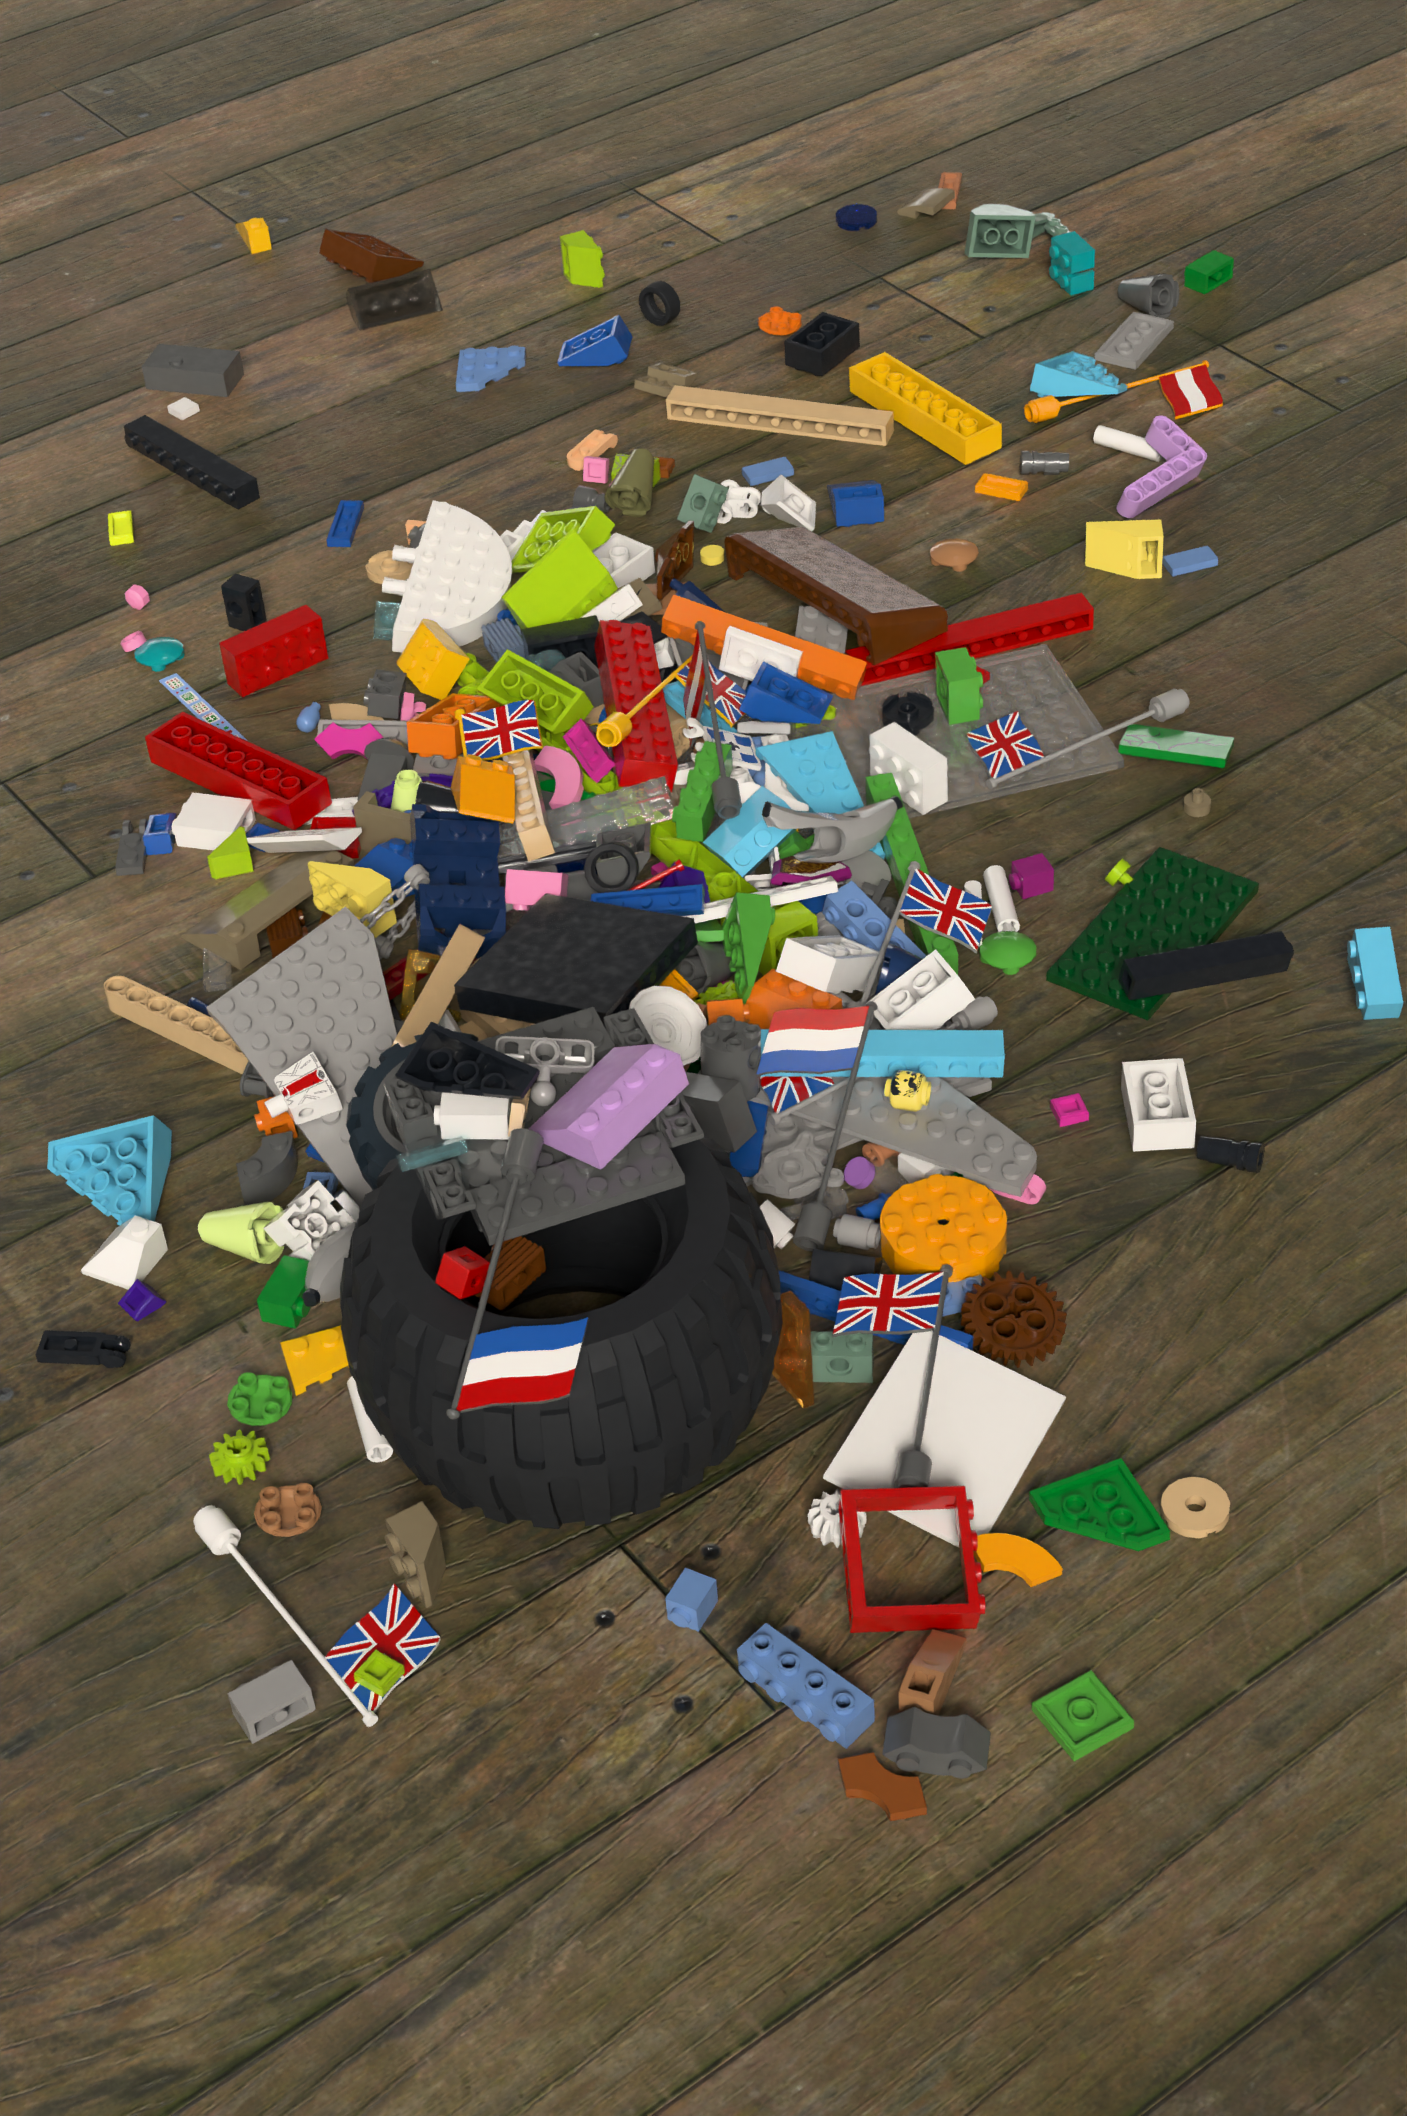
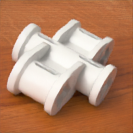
[704,480,761,524]

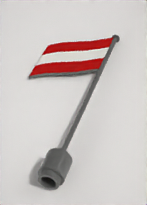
[683,621,742,819]

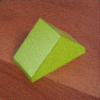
[207,826,254,879]

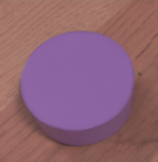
[844,1157,875,1189]

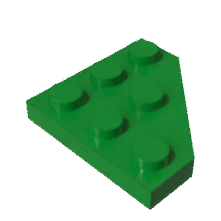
[1029,1458,1170,1551]

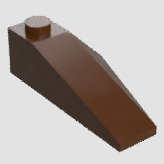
[655,520,694,600]

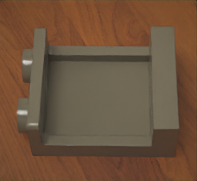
[353,791,411,851]

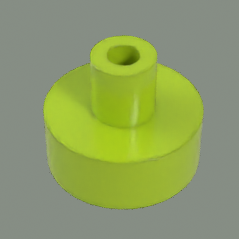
[1104,858,1134,887]

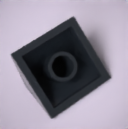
[809,1249,883,1291]

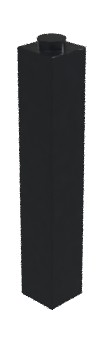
[1118,931,1294,1000]

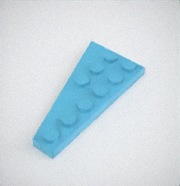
[755,731,885,860]

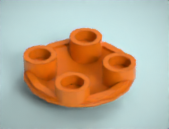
[758,306,801,335]

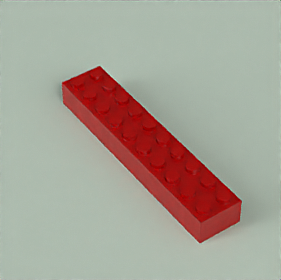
[594,620,678,792]

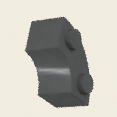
[236,1131,298,1205]
[882,1707,991,1779]

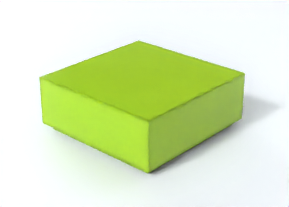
[354,1650,405,1697]

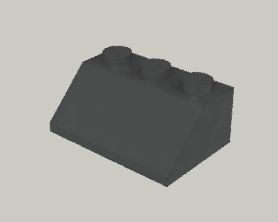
[595,822,652,885]

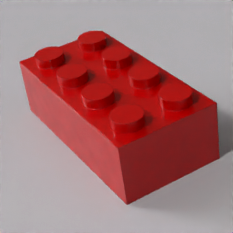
[219,604,328,697]

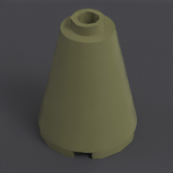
[604,448,654,517]

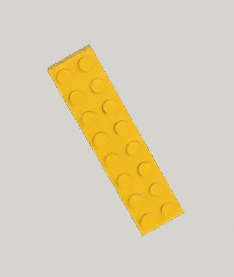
[849,352,1002,465]

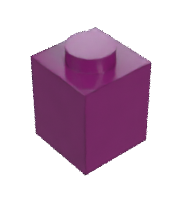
[1009,853,1054,899]

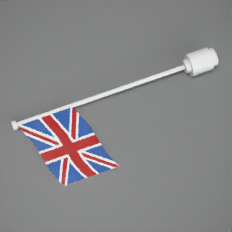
[193,1505,441,1727]

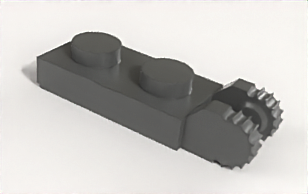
[115,819,148,876]

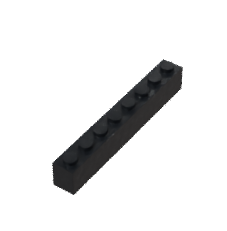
[124,415,260,510]

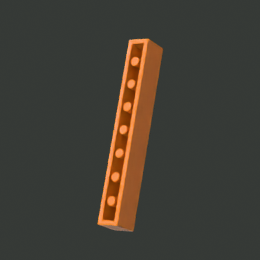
[661,594,867,700]

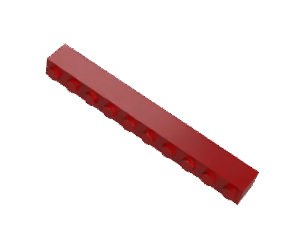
[845,592,1094,687]

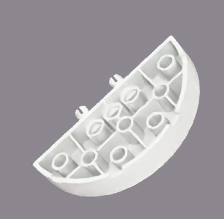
[382,500,512,653]

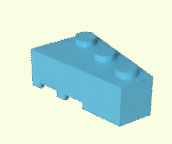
[1347,927,1403,1020]

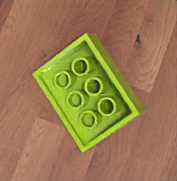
[511,506,615,573]
[501,529,618,630]

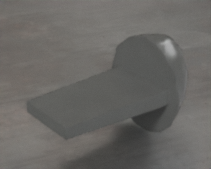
[357,737,414,801]

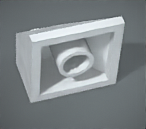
[761,475,816,532]
[81,1215,168,1290]

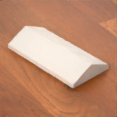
[247,827,362,853]

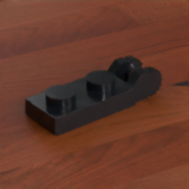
[36,1330,131,1368]

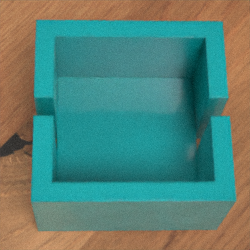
[1049,231,1095,296]

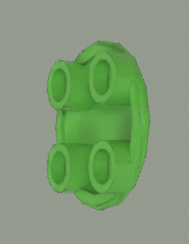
[980,931,1036,975]
[227,1372,292,1426]

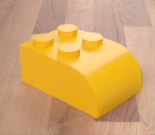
[396,619,470,700]

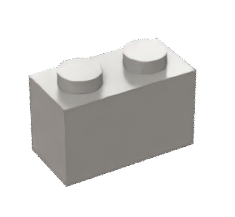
[227,1660,316,1744]

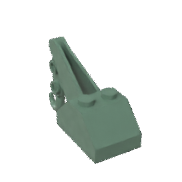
[964,204,1088,258]

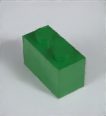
[1184,250,1234,294]
[257,1255,310,1329]

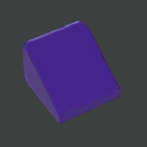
[118,1279,166,1322]

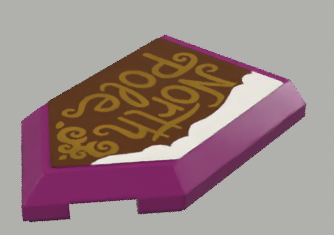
[771,856,852,886]

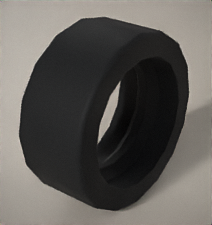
[639,281,680,326]
[584,841,639,893]

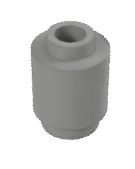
[833,1214,880,1250]

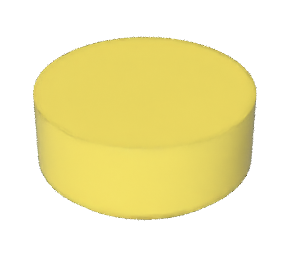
[700,545,725,566]

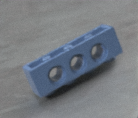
[822,881,926,959]

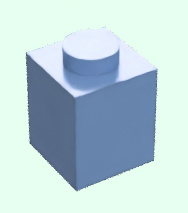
[665,1568,718,1632]

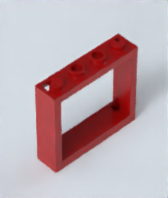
[838,1486,986,1633]

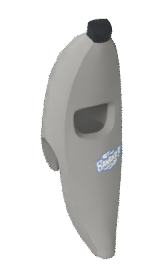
[762,796,903,863]
[302,1222,356,1307]

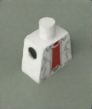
[264,1052,343,1124]

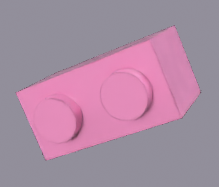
[505,869,568,911]

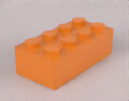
[407,693,500,759]

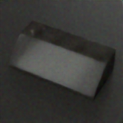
[346,269,443,331]

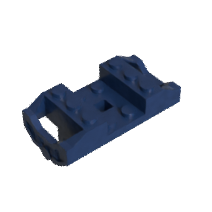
[410,804,506,960]

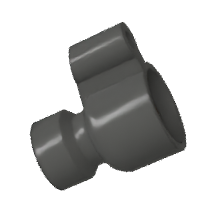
[570,485,610,513]

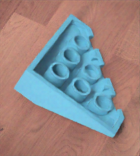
[1030,351,1128,397]
[47,1115,172,1226]

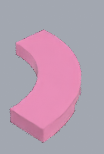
[534,746,584,812]

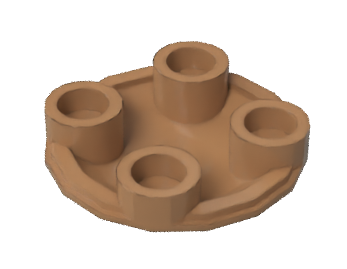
[930,538,979,572]
[254,1483,322,1537]

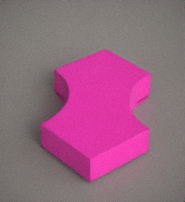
[314,722,384,760]

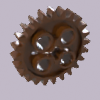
[960,1271,1067,1368]

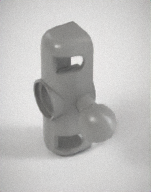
[496,1036,595,1107]

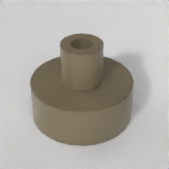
[1183,788,1211,817]

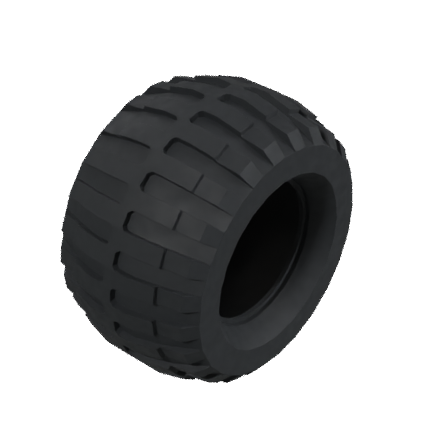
[340,1138,783,1529]

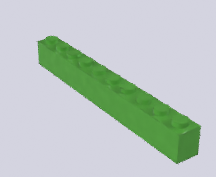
[866,773,958,975]

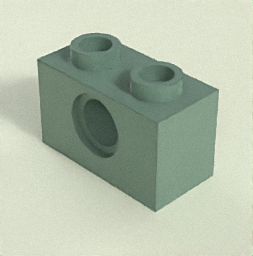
[677,474,729,533]
[806,1331,874,1383]

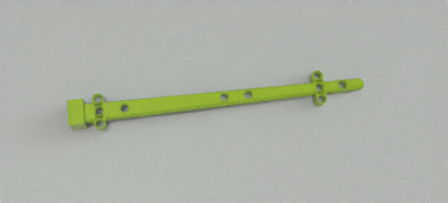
[457,649,818,975]

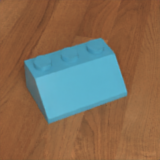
[703,786,797,878]

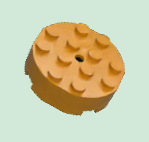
[880,1174,1007,1282]

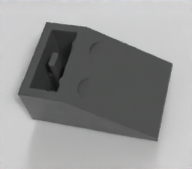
[549,652,604,708]

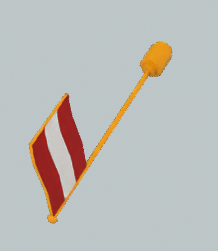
[1024,360,1223,423]

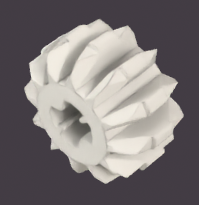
[808,1489,867,1549]

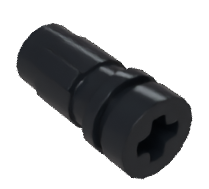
[1197,1135,1265,1173]

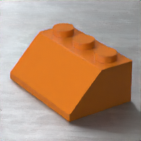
[746,969,843,1029]

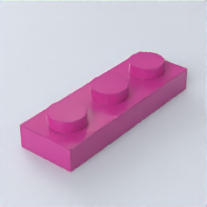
[563,719,615,783]

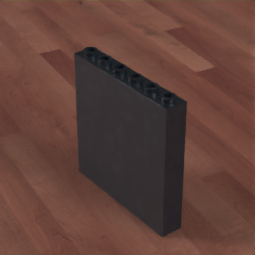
[454,894,698,1029]

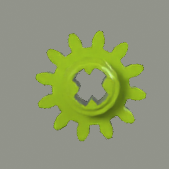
[209,1429,270,1485]

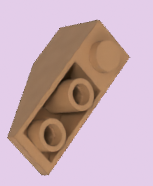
[899,1629,967,1716]

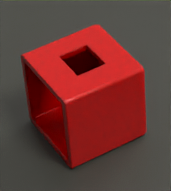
[435,1246,490,1299]

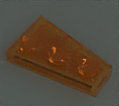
[772,1290,814,1408]

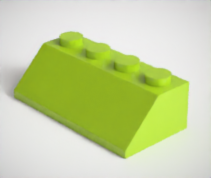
[477,649,594,735]

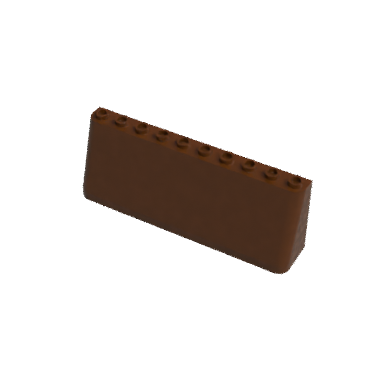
[725,527,948,665]

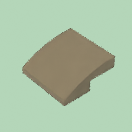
[898,188,955,219]
[634,362,698,398]

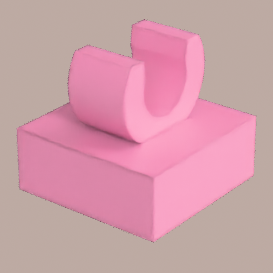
[583,456,609,483]
[400,692,426,721]

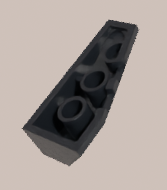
[395,1022,540,1100]

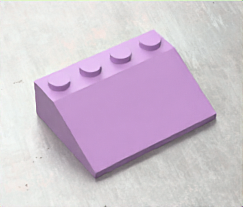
[529,1044,689,1170]

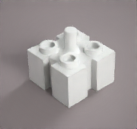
[263,1180,355,1261]

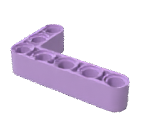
[1117,415,1207,518]

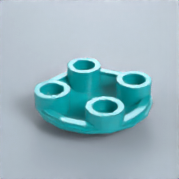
[134,637,185,672]

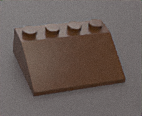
[319,229,424,284]

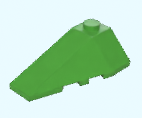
[722,892,775,1003]

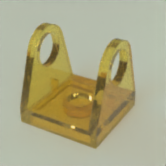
[400,949,461,1023]

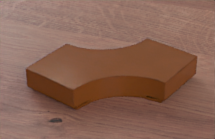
[838,1752,927,1821]

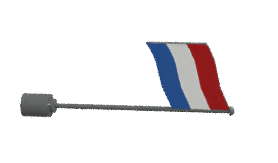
[756,1001,878,1252]
[446,1128,589,1420]

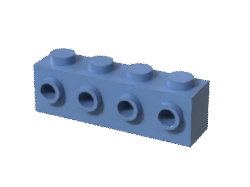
[737,1623,875,1749]

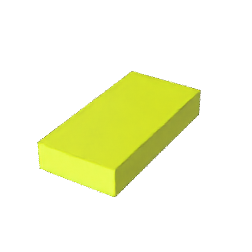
[108,510,134,546]

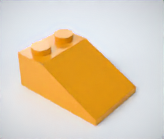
[451,754,515,824]

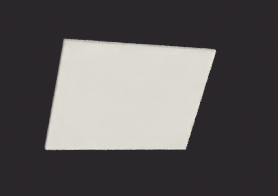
[823,1331,1066,1547]

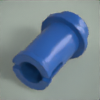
[856,1193,892,1220]

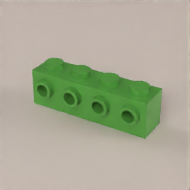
[672,741,733,842]

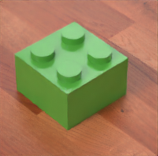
[935,647,983,725]

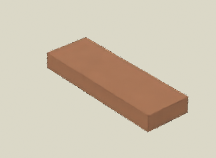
[938,172,962,209]

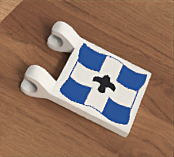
[683,718,761,771]

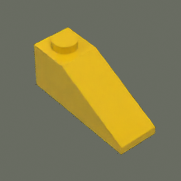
[235,218,272,254]

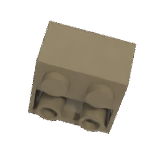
[384,1501,446,1608]

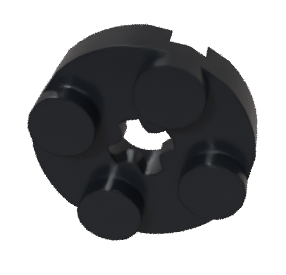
[882,692,934,735]

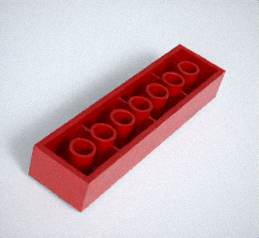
[145,711,332,831]

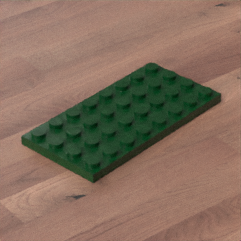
[1046,847,1259,1021]

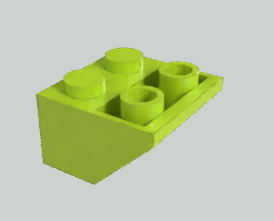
[560,230,605,288]

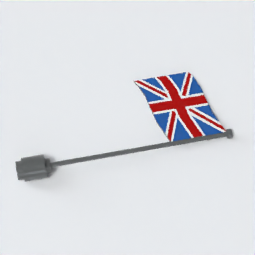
[832,1264,953,1488]

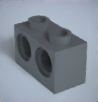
[364,669,407,719]

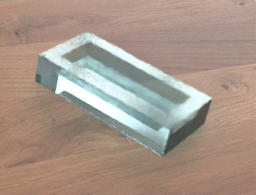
[396,1136,468,1172]

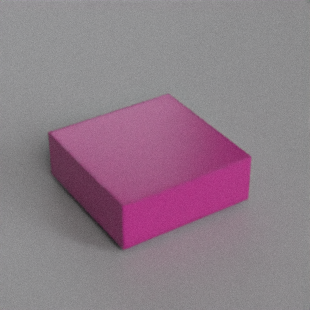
[1050,1093,1089,1127]

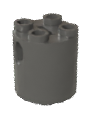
[701,1015,761,1101]

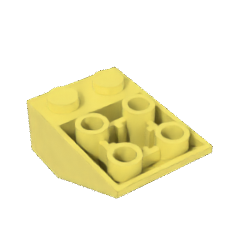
[1085,519,1164,579]
[308,861,397,938]

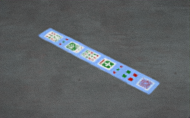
[159,673,248,741]

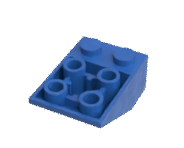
[827,480,884,527]

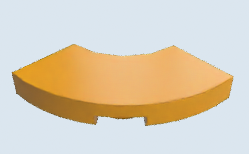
[973,1533,1063,1587]

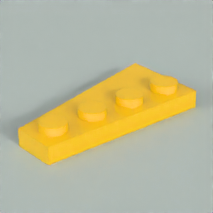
[280,1325,349,1396]

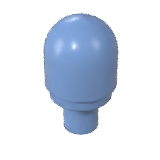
[296,702,321,733]

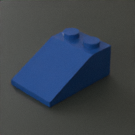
[557,315,633,366]
[739,662,833,724]
[355,838,415,901]

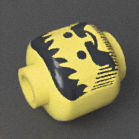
[884,1070,931,1112]

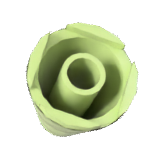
[198,1202,285,1264]

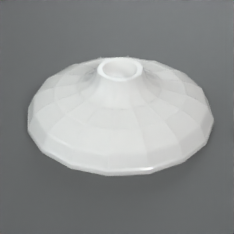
[629,986,708,1066]

